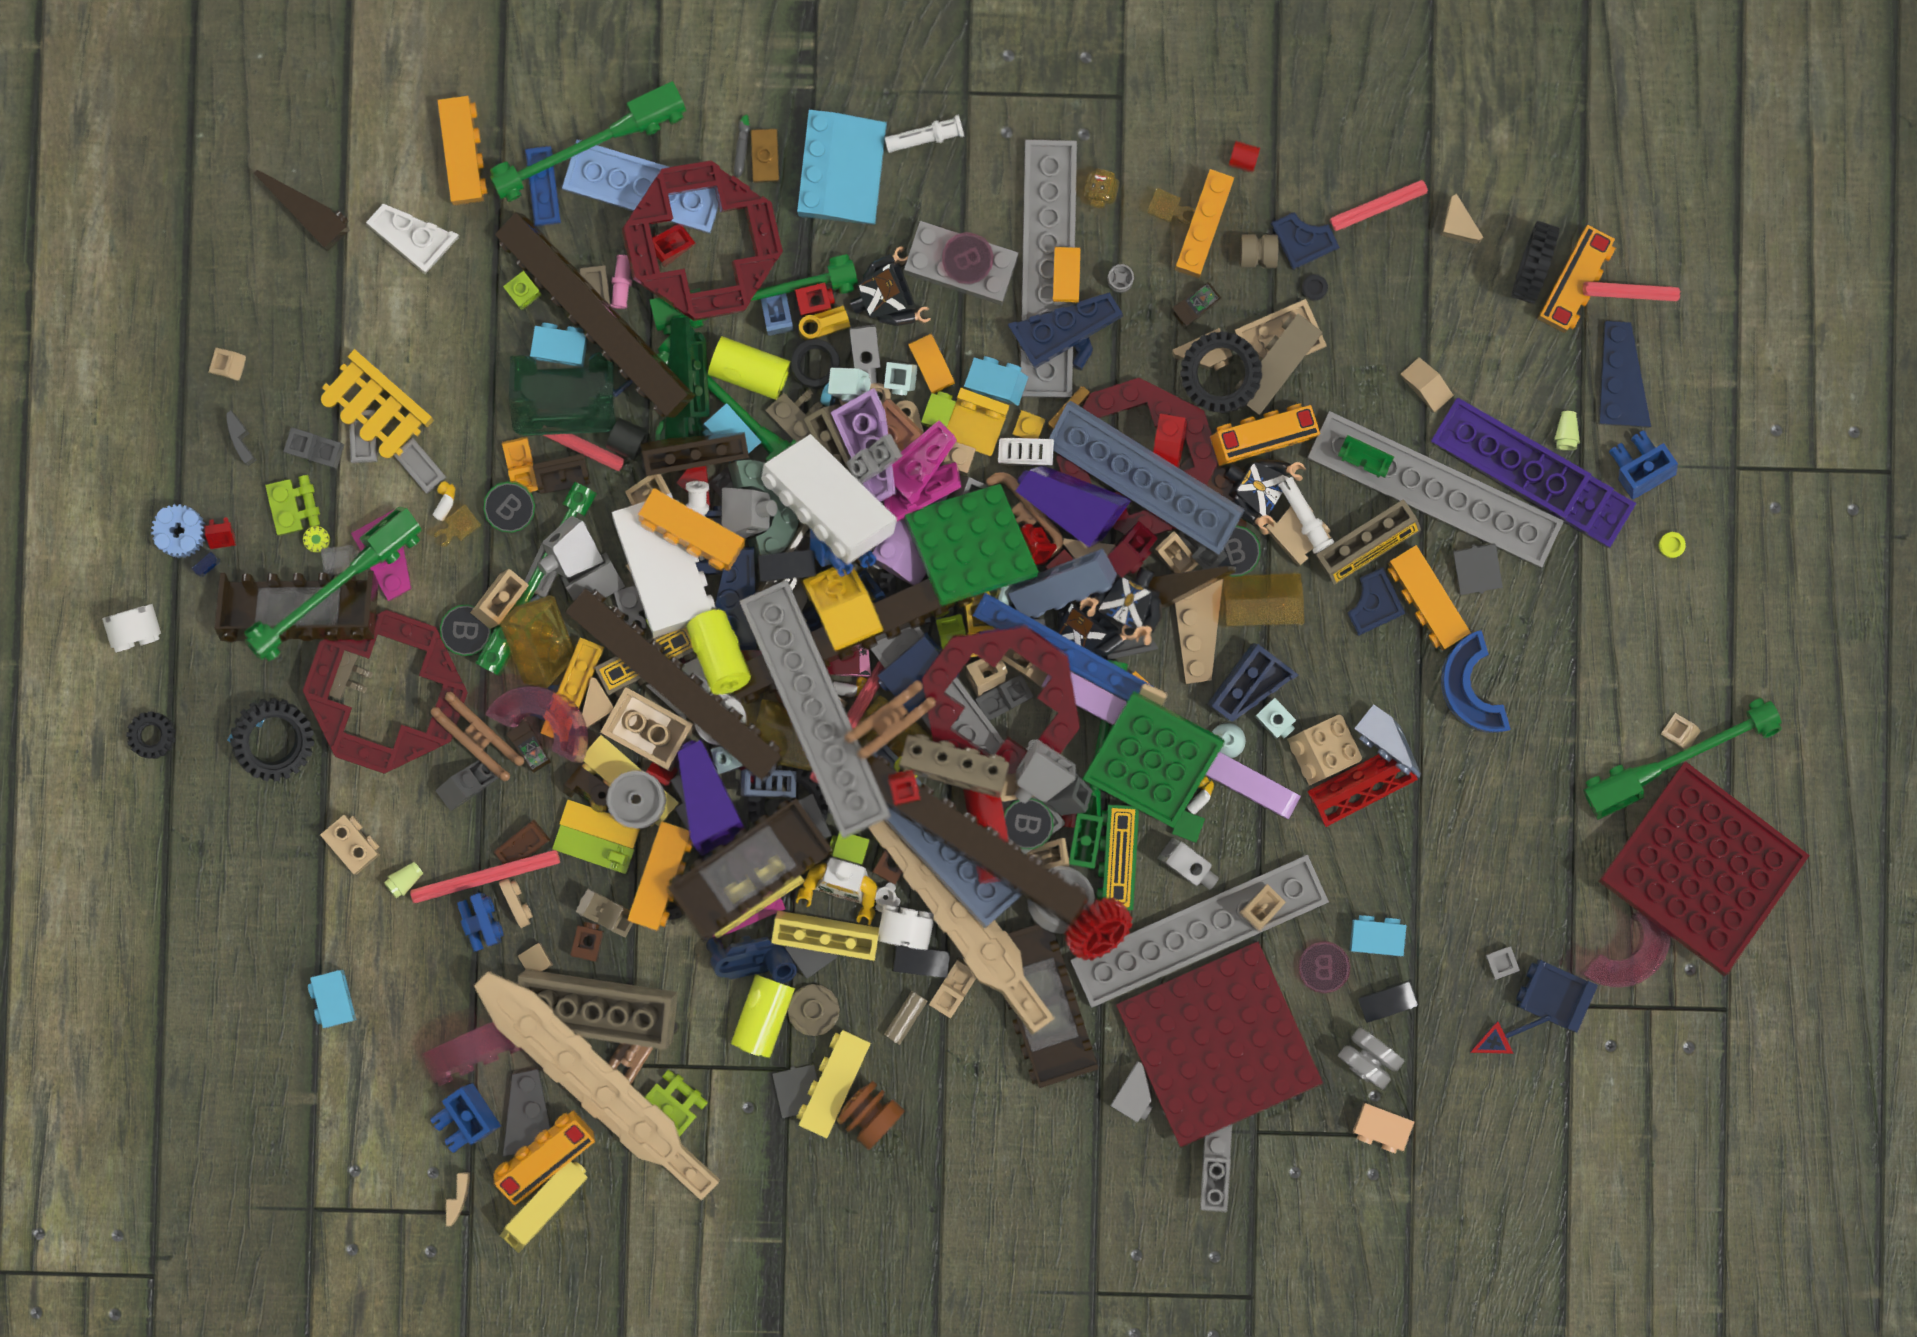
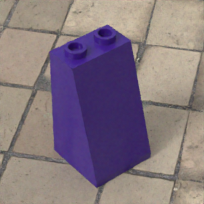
[1015,465,1131,547]
[677,740,746,856]

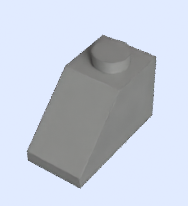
[1110,1061,1152,1122]

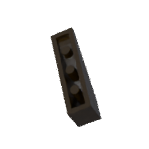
[254,170,350,251]
[641,432,749,476]
[1149,566,1236,609]

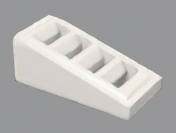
[998,438,1054,466]

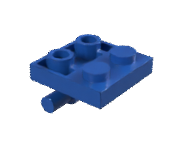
[457,893,504,952]

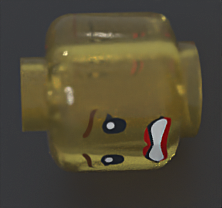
[1083,169,1119,209]

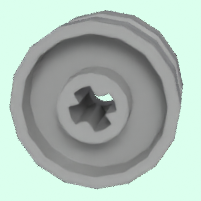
[607,770,666,829]
[1027,866,1095,934]
[1337,1027,1405,1090]

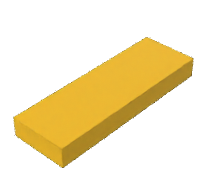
[560,800,640,849]

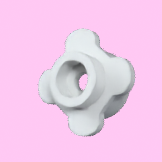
[875,883,900,912]

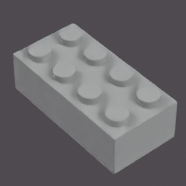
[904,221,1018,305]

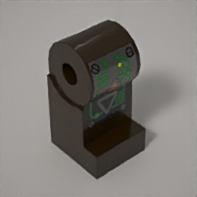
[1171,282,1221,329]
[506,721,551,773]
[563,766,610,813]

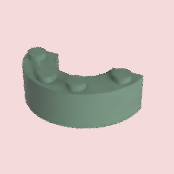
[728,460,799,564]

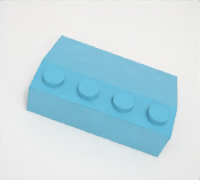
[797,110,886,225]

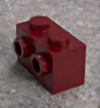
[1107,521,1158,578]

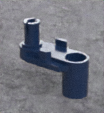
[706,936,797,983]

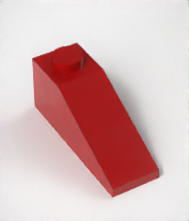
[1153,414,1188,468]

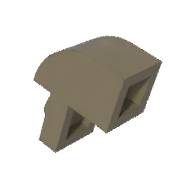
[575,889,634,938]

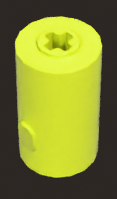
[708,336,791,400]
[686,610,751,695]
[731,974,795,1058]

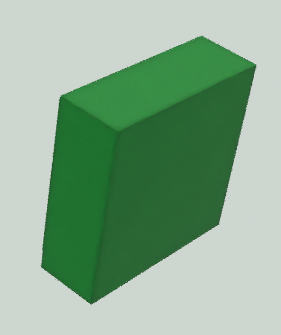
[1172,811,1205,843]

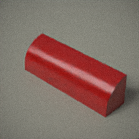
[963,788,1008,884]

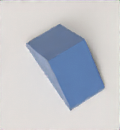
[761,294,794,336]

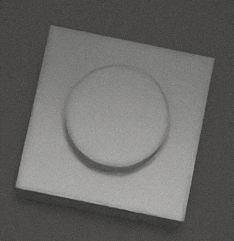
[1485,946,1520,980]

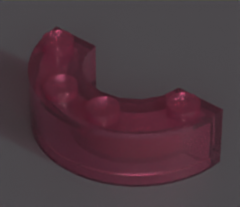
[485,686,588,763]
[1580,911,1670,987]
[421,1022,522,1086]

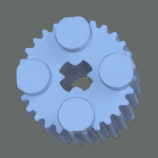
[151,504,206,558]

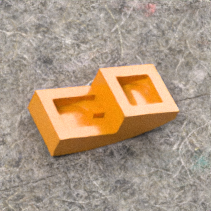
[1053,247,1080,302]
[908,334,955,394]
[502,437,538,492]

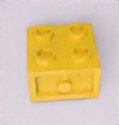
[947,388,1009,456]

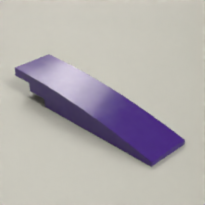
[1431,397,1636,549]

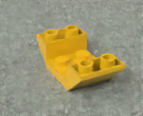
[800,562,883,651]

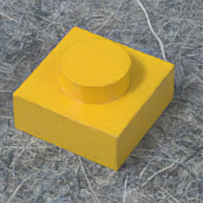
[1012,410,1046,439]

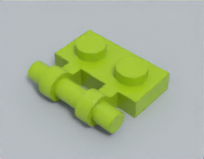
[265,475,320,536]
[645,1069,708,1136]

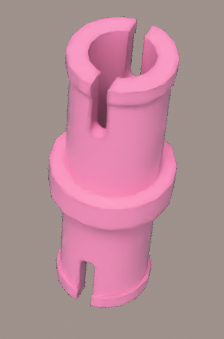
[610,255,632,309]

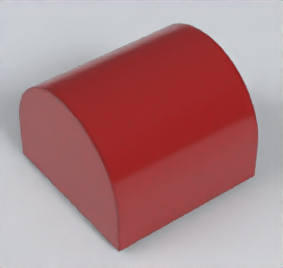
[1228,141,1260,173]

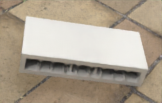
[761,434,897,565]
[612,493,716,638]

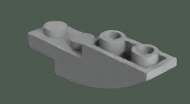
[1201,1125,1232,1212]

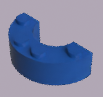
[1441,630,1511,733]

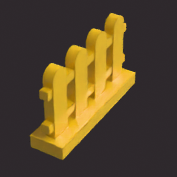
[321,349,434,459]

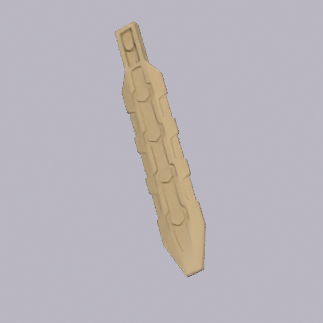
[868,821,1055,1035]
[474,971,720,1200]

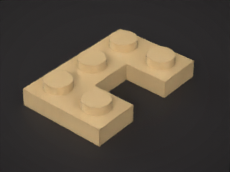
[1235,299,1327,359]

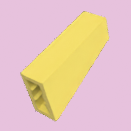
[500,1161,588,1253]

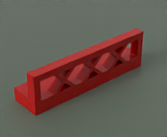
[1307,754,1418,827]

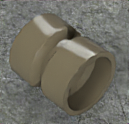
[1240,234,1278,268]

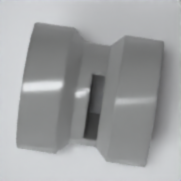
[1108,264,1134,293]

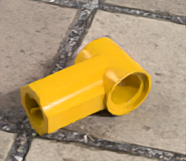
[798,305,850,341]

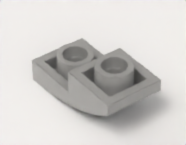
[846,434,902,484]

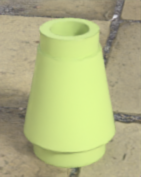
[1554,411,1580,451]
[384,862,423,899]

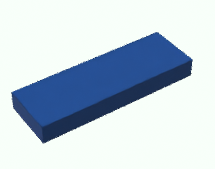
[525,146,561,227]

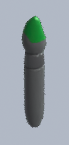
[734,115,750,178]

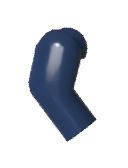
[1073,337,1093,370]

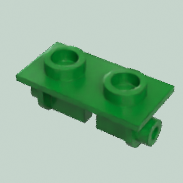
[1338,435,1394,478]

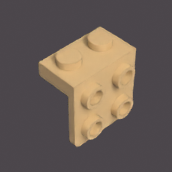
[1287,715,1362,786]

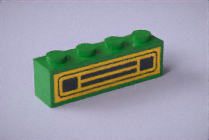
[1097,805,1139,911]

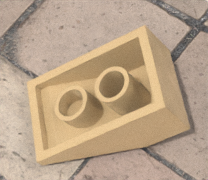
[600,687,696,772]

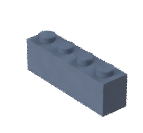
[1008,548,1117,618]

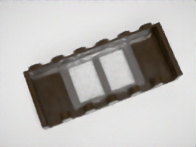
[214,571,378,642]
[667,799,832,942]
[1005,924,1099,1088]

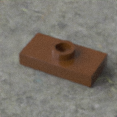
[493,820,550,864]

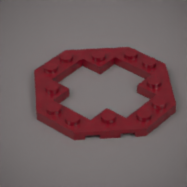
[622,160,783,321]
[1056,378,1218,535]
[303,610,468,774]
[922,625,1080,775]

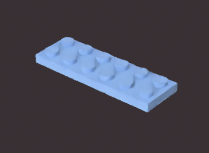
[562,140,719,234]

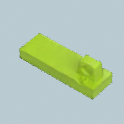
[552,825,635,874]

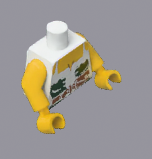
[796,858,877,925]

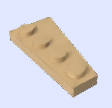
[1175,579,1223,684]

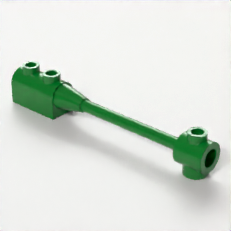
[489,81,686,202]
[650,255,858,335]
[657,335,797,463]
[475,481,597,677]
[244,507,422,661]
[1069,660,1128,869]
[1583,698,1782,820]

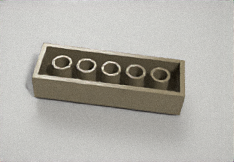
[518,969,678,1050]

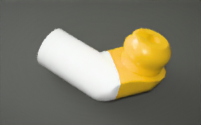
[433,481,456,521]
[833,677,868,697]
[1187,776,1214,814]

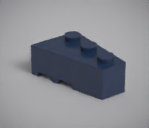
[1206,643,1298,722]

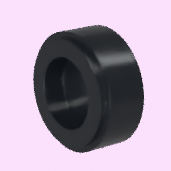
[1302,275,1328,301]

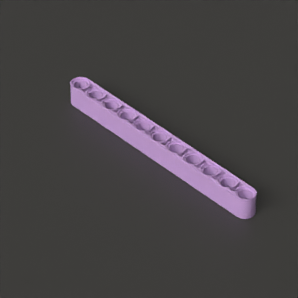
[1041,672,1301,820]

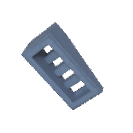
[741,769,796,798]

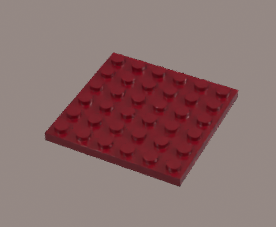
[1599,761,1810,976]
[1116,941,1323,1148]

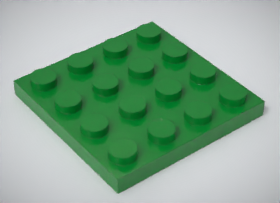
[904,484,1038,606]
[1083,691,1225,828]

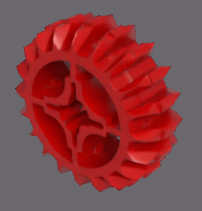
[1065,897,1132,961]

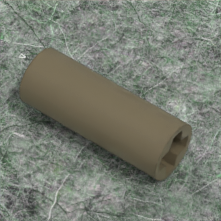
[884,991,928,1045]

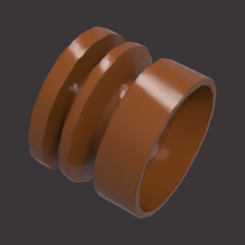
[836,1081,905,1150]

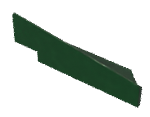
[665,317,710,439]

